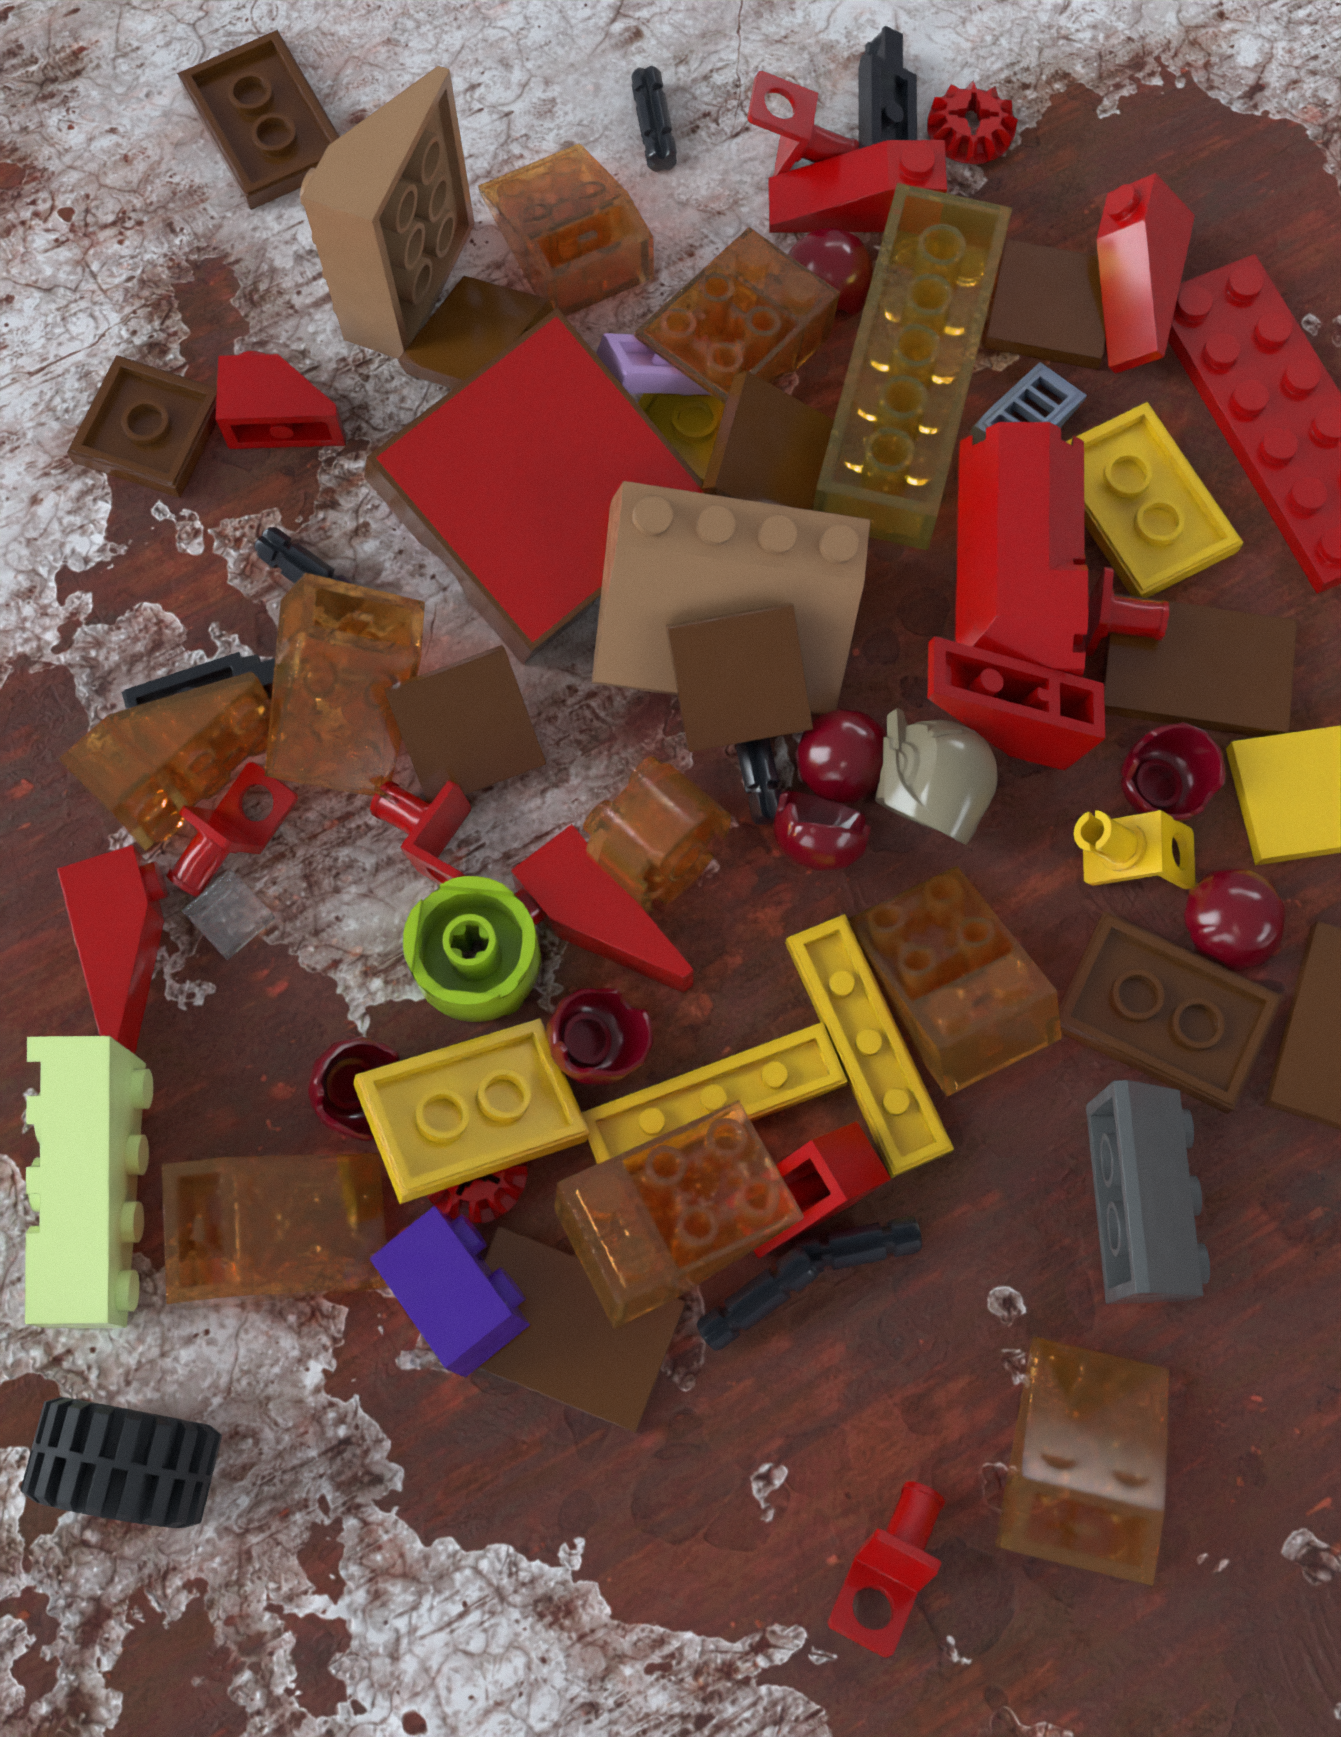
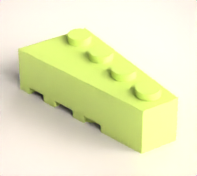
[25,1036,153,1329]

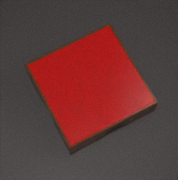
[364,308,713,665]

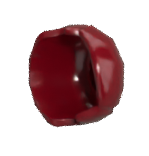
[783,228,876,318]
[795,709,887,804]
[1120,722,1226,822]
[773,791,871,871]
[1183,868,1286,971]
[546,988,654,1086]
[308,1036,400,1142]

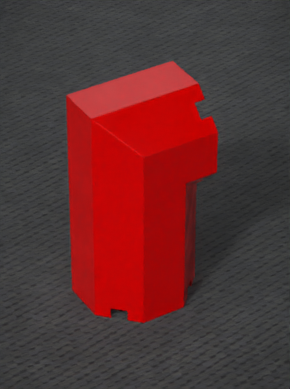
[954,422,1088,677]

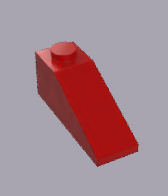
[768,140,947,233]
[1096,173,1195,374]
[927,636,1105,771]
[511,824,694,993]
[57,845,168,1055]

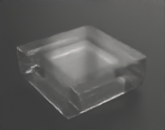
[181,869,275,961]

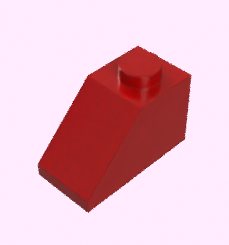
[216,351,346,449]
[725,1121,891,1259]

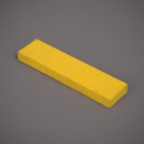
[785,914,954,1178]
[582,1022,847,1179]

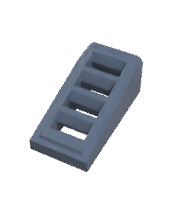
[970,362,1087,446]

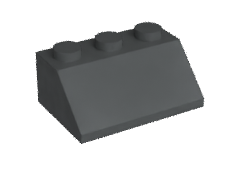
[1086,1080,1210,1304]

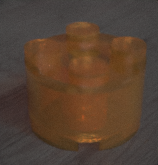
[583,756,731,912]

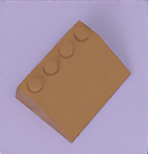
[300,66,475,359]
[591,481,870,715]

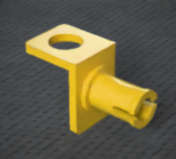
[1073,810,1195,889]

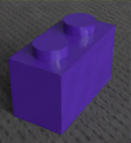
[369,1206,530,1378]

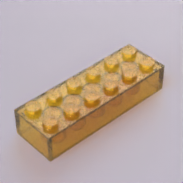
[813,183,1012,550]

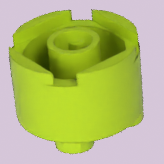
[403,876,541,1022]

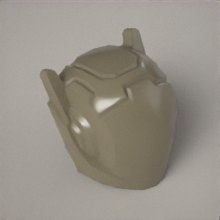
[875,708,998,845]

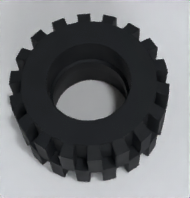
[20,1397,222,1528]

